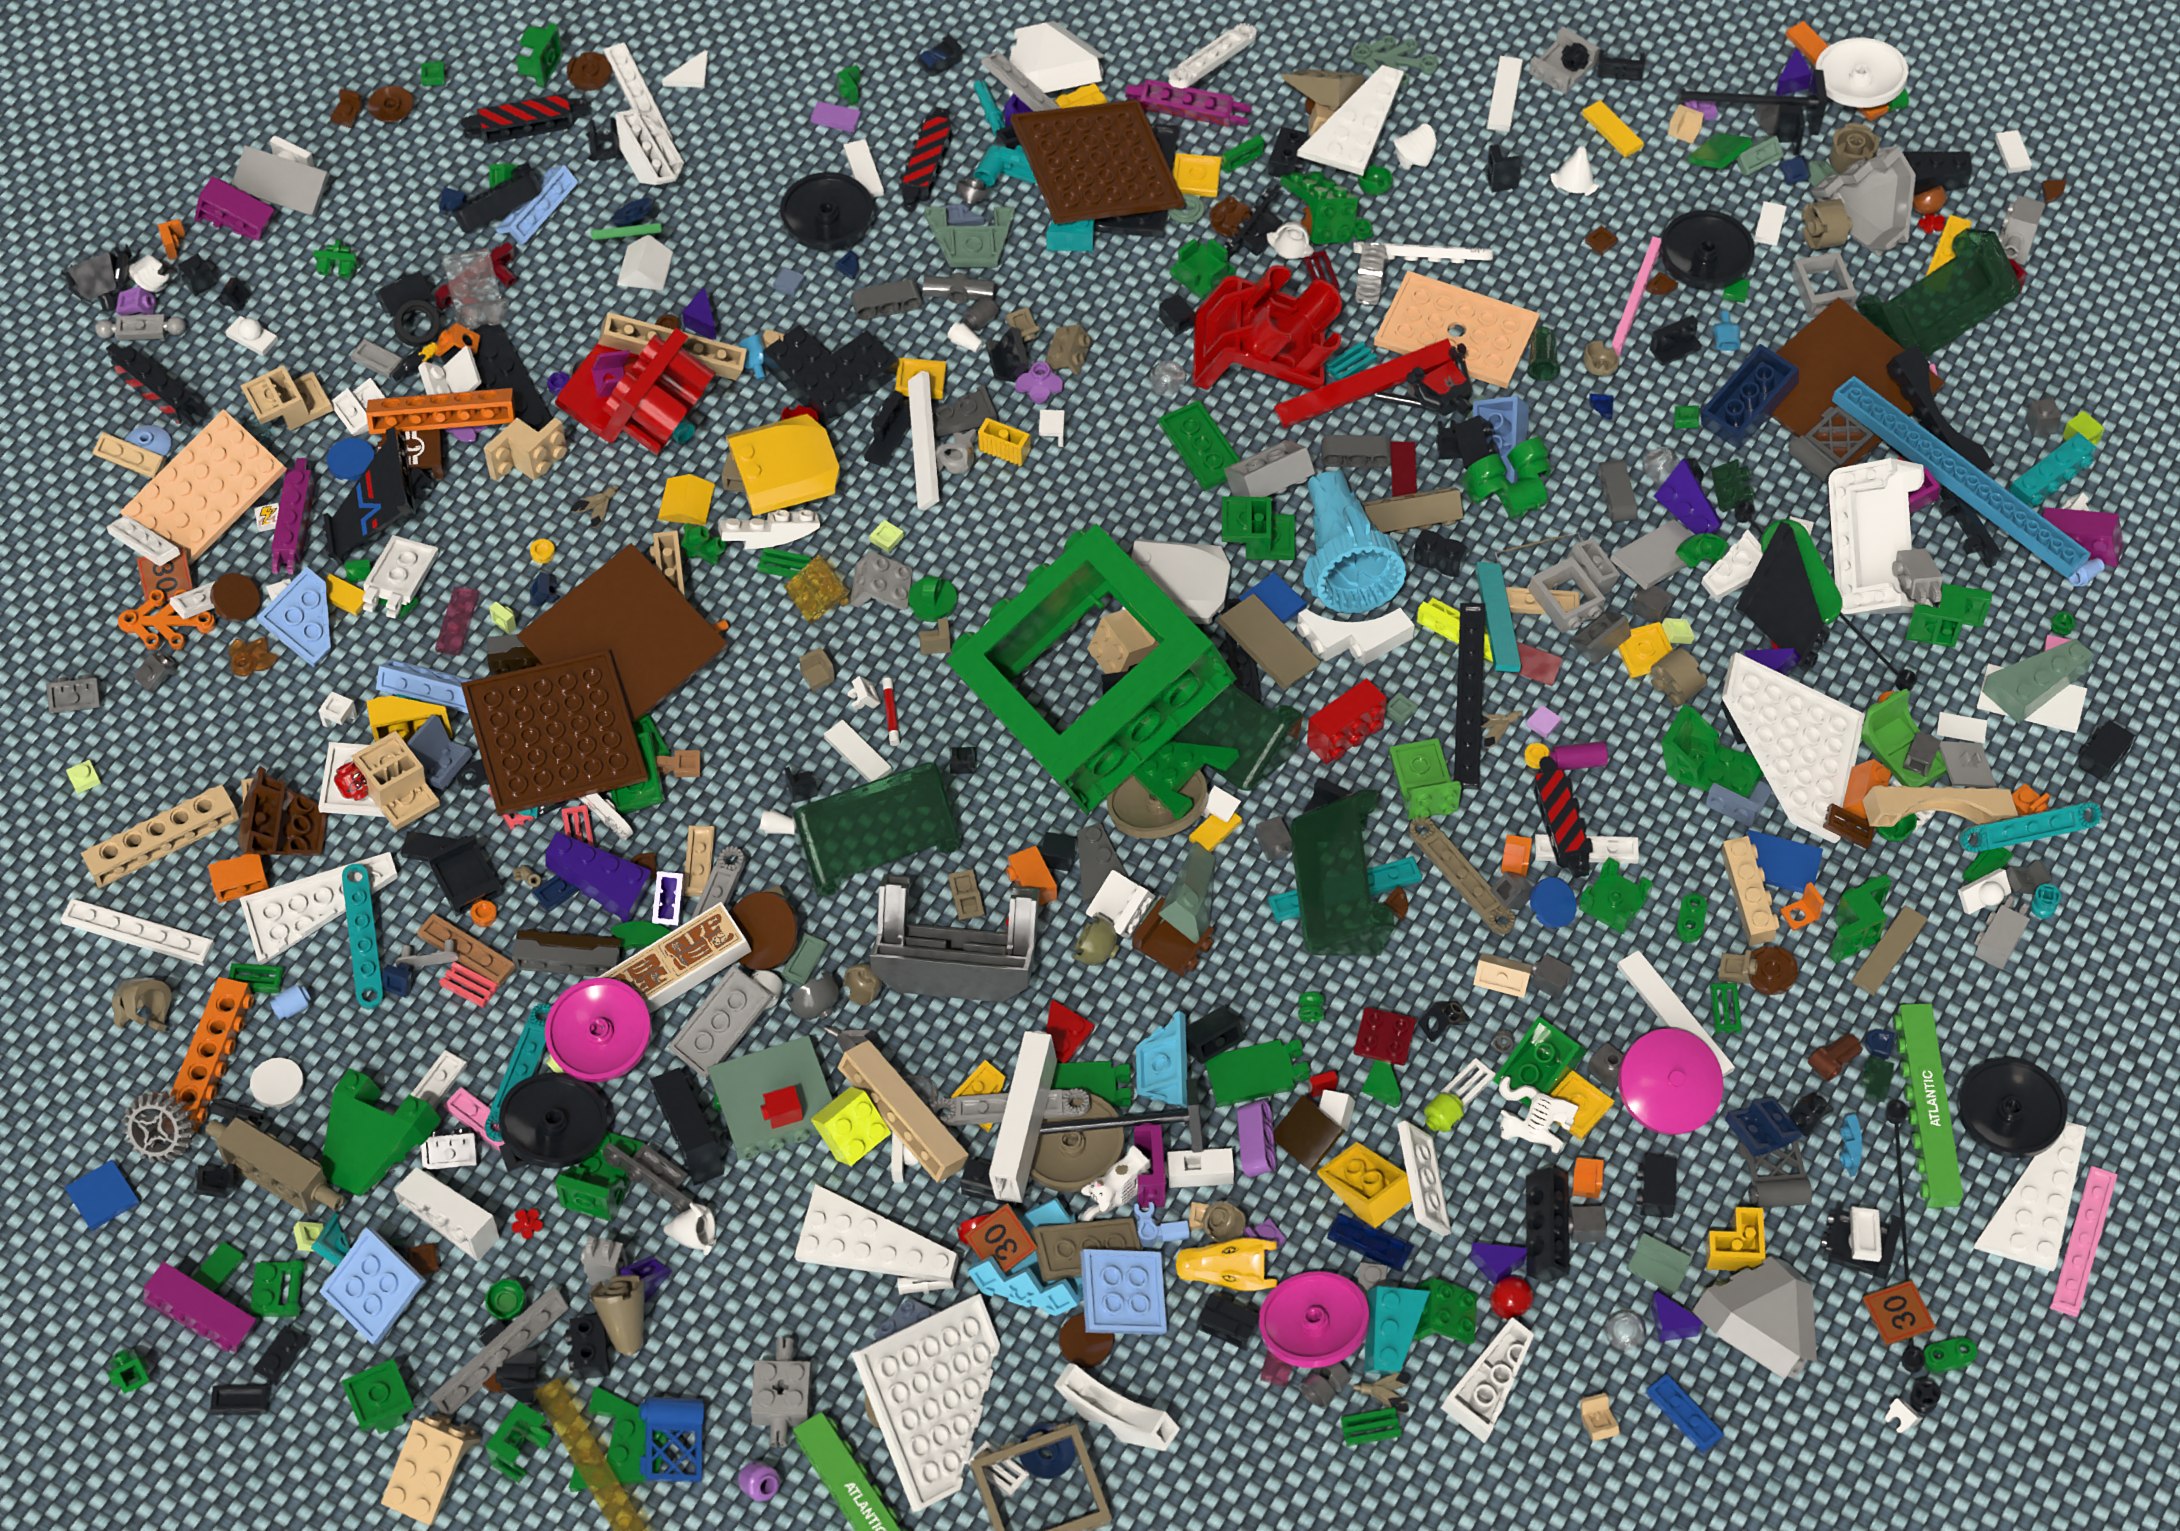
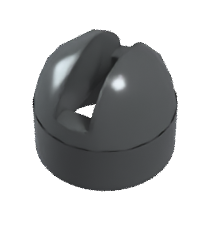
[1492,1030,1514,1053]

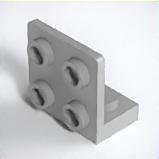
[850,551,912,610]

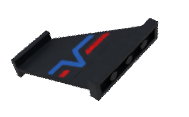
[322,427,417,565]

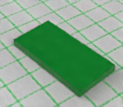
[1157,400,1241,491]

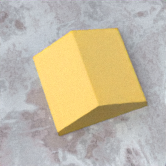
[658,474,715,526]

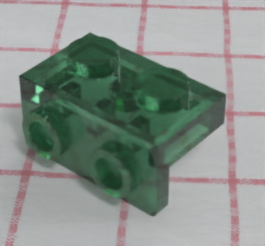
[1711,459,1756,513]

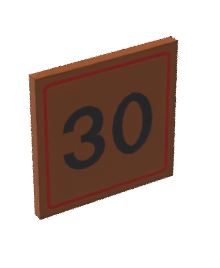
[136,547,194,602]
[964,1203,1038,1274]
[1862,1280,1936,1346]

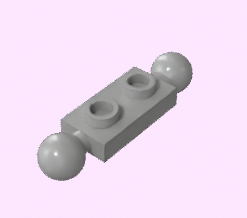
[95,314,186,341]

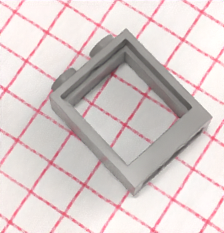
[1791,252,1857,318]
[1529,557,1606,633]

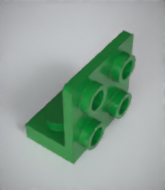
[1413,1277,1477,1345]

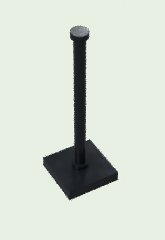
[1678,69,1828,135]
[1038,1079,1203,1153]

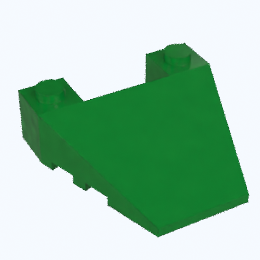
[321,1068,441,1197]

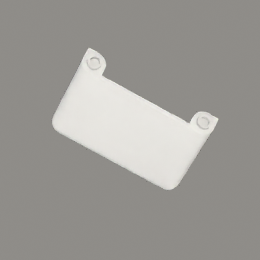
[1828,458,1933,615]

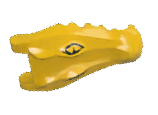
[1176,1237,1277,1292]

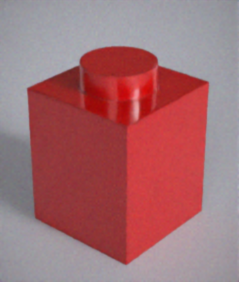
[760,1085,803,1129]

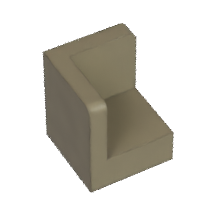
[919,618,950,655]
[799,647,835,692]

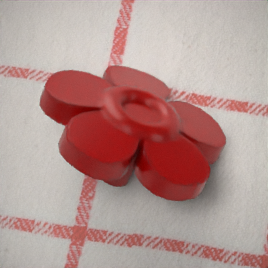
[1918,213,1945,233]
[512,1209,543,1239]

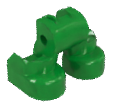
[1461,436,1551,520]

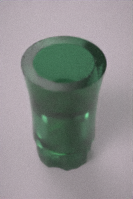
[1527,326,1560,381]

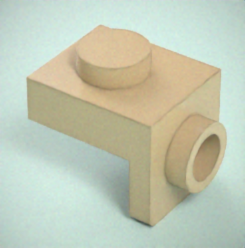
[1580,1393,1619,1442]

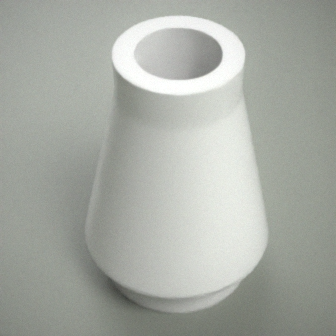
[947,321,984,353]
[759,809,798,835]

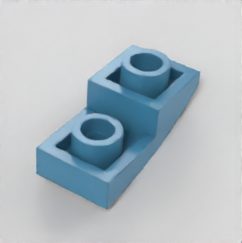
[1839,1114,1862,1177]

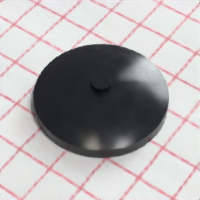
[780,172,873,250]
[1660,210,1755,289]
[1958,1058,2068,1159]
[499,1073,607,1168]

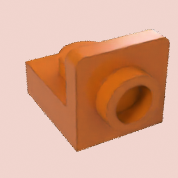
[158,219,185,260]
[2012,783,2051,815]

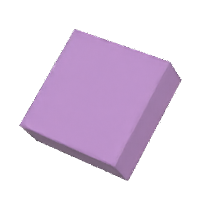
[1526,705,1562,739]

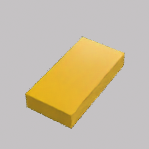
[324,574,366,616]
[1189,812,1242,853]

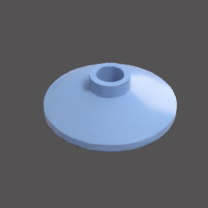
[124,425,172,457]

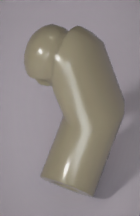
[513,865,541,887]

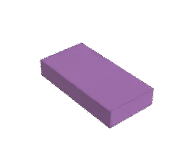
[811,101,861,133]

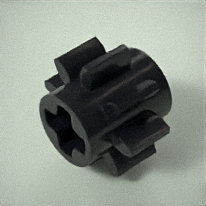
[1560,42,1590,71]

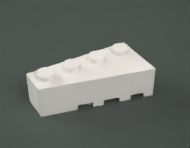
[394,1167,500,1262]
[1441,1317,1534,1443]

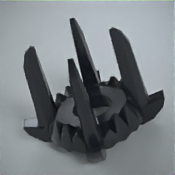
[586,117,624,162]

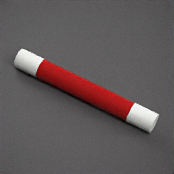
[882,678,900,746]

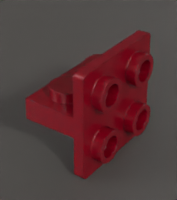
[1353,1007,1416,1066]

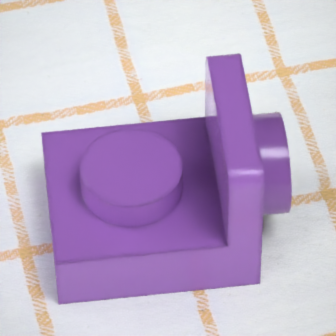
[1683,90,1718,120]
[116,286,156,316]
[1243,1218,1286,1256]

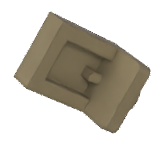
[1005,307,1041,343]
[1718,949,1758,984]

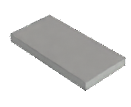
[231,146,330,217]
[1610,519,1693,590]
[667,965,774,1080]

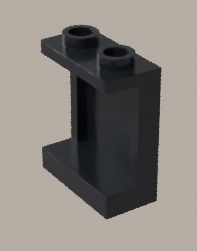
[427,835,503,917]
[1820,1203,1903,1280]

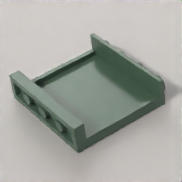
[707,1035,833,1160]

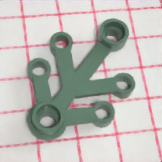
[1351,35,1438,88]

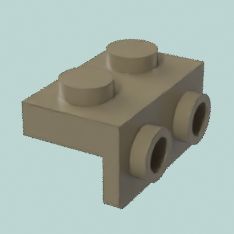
[1045,324,1091,375]

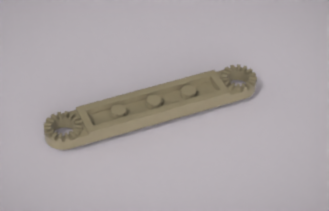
[1409,817,1515,935]

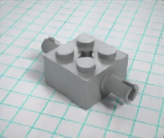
[1997,195,2045,265]
[751,1337,812,1448]

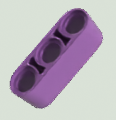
[1237,1099,1276,1178]

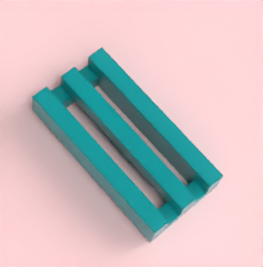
[1325,341,1377,381]

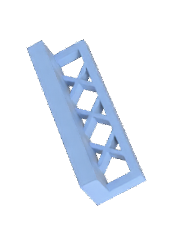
[495,165,578,244]
[376,659,472,713]

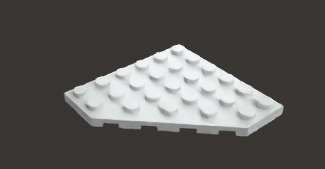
[1722,652,1865,844]
[852,1294,1000,1512]

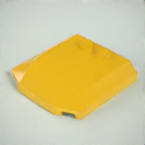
[726,414,840,516]

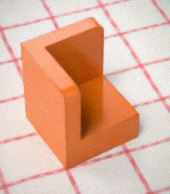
[1501,834,1532,877]
[1572,1158,1604,1199]

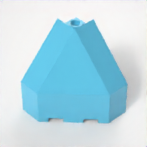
[967,1198,1083,1316]

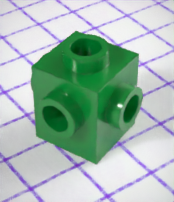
[107,1349,150,1394]

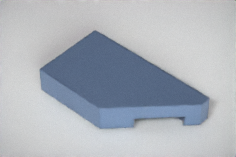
[939,204,984,226]

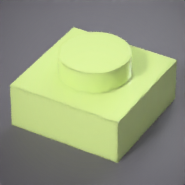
[869,520,904,553]
[489,602,517,635]
[1662,618,1695,644]
[66,760,101,794]
[293,1221,323,1252]

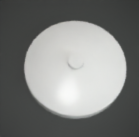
[1816,38,1908,107]

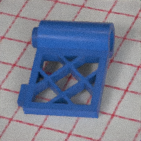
[639,1397,704,1483]

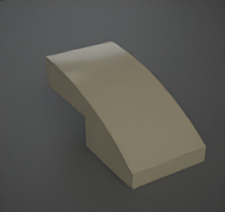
[948,869,985,921]

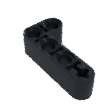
[451,163,542,233]

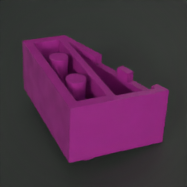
[194,176,275,241]
[2042,507,2124,567]

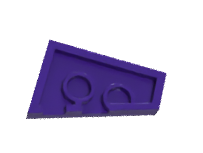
[1654,458,1723,535]

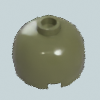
[1071,912,1119,966]

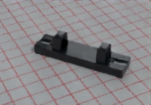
[1939,485,2001,569]

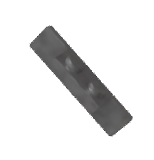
[603,1142,694,1214]

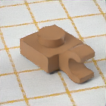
[657,750,700,777]

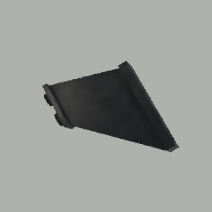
[1735,521,1830,672]

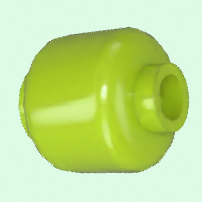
[1424,1093,1464,1132]

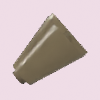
[589,1275,645,1356]

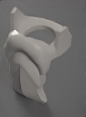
[935,429,976,474]

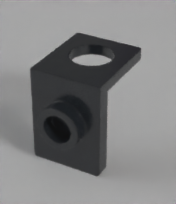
[1418,1001,1471,1042]

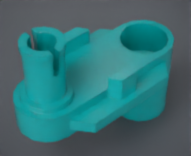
[974,145,1037,187]

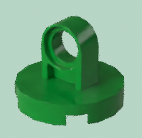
[908,575,957,622]

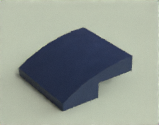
[1725,1097,1803,1157]

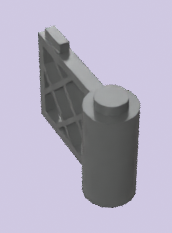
[1788,406,1874,483]
[1738,1140,1812,1208]

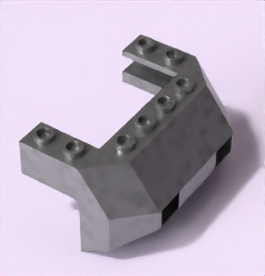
[870,874,1040,1003]

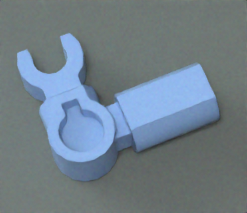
[1134,1202,1189,1247]

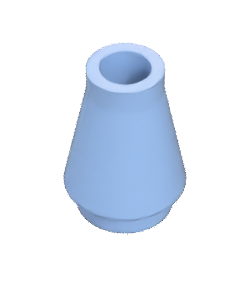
[2069,558,2105,586]

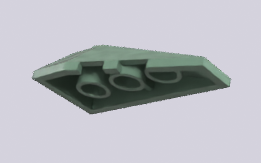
[1158,842,1216,944]

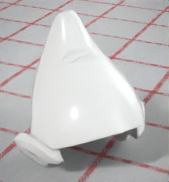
[1551,146,1599,196]
[1267,219,1314,259]
[663,1202,716,1256]

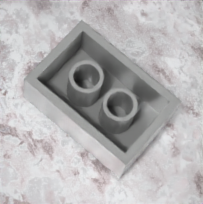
[1224,440,1315,497]

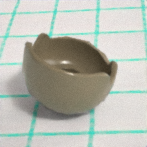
[1583,340,1619,377]
[843,963,882,1005]
[1202,1200,1246,1243]

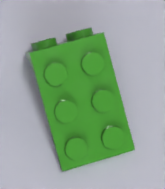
[1861,689,1948,787]
[1389,738,1461,820]

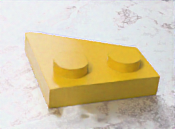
[950,1060,1005,1133]

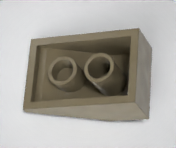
[1282,69,1364,110]

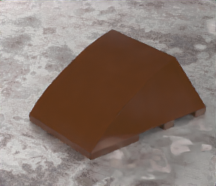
[237,766,327,856]

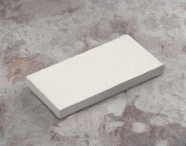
[1977,664,2087,733]
[1398,1120,1451,1237]

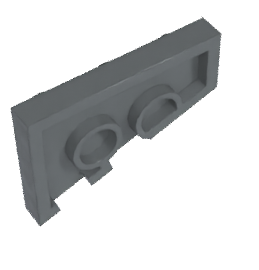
[932,384,997,438]
[1077,822,1128,905]

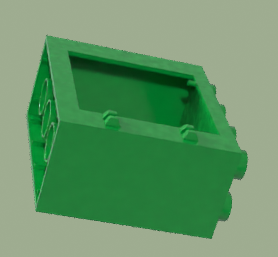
[946,523,1237,816]

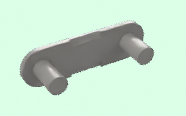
[395,940,459,968]

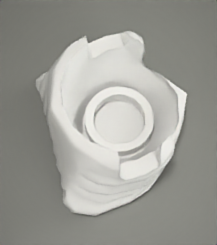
[1394,123,1436,170]
[127,254,170,292]

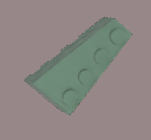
[1982,639,2094,724]

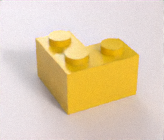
[1705,1207,1765,1271]

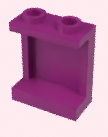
[1134,1123,1165,1208]

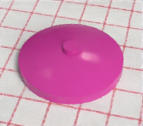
[545,978,652,1082]
[1618,1028,1723,1135]
[1259,1271,1370,1368]

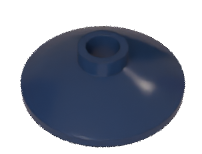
[611,198,654,226]
[1019,1424,1075,1479]

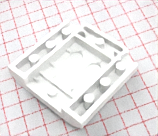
[1123,539,1230,625]

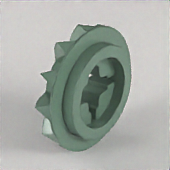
[1167,194,1204,226]

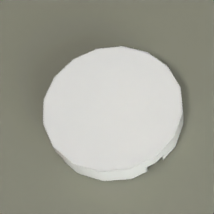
[250,1058,304,1109]

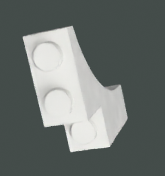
[1297,608,1414,665]
[1054,1363,1180,1451]

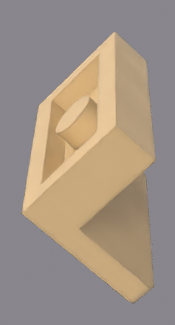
[1473,953,1533,998]

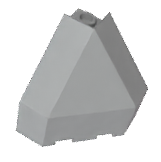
[1811,146,1916,257]
[1692,1256,1817,1379]

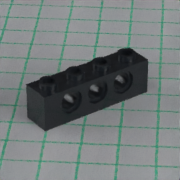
[1525,1167,1570,1283]

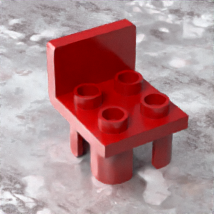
[1192,265,1342,390]
[555,328,716,455]

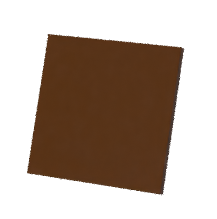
[1010,99,1185,224]
[1770,297,1945,468]
[516,543,728,726]
[461,650,648,816]

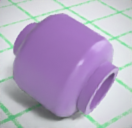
[738,1461,780,1501]

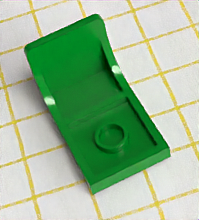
[1280,171,1358,244]

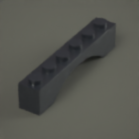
[1886,345,1994,474]

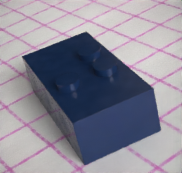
[1701,344,1799,450]

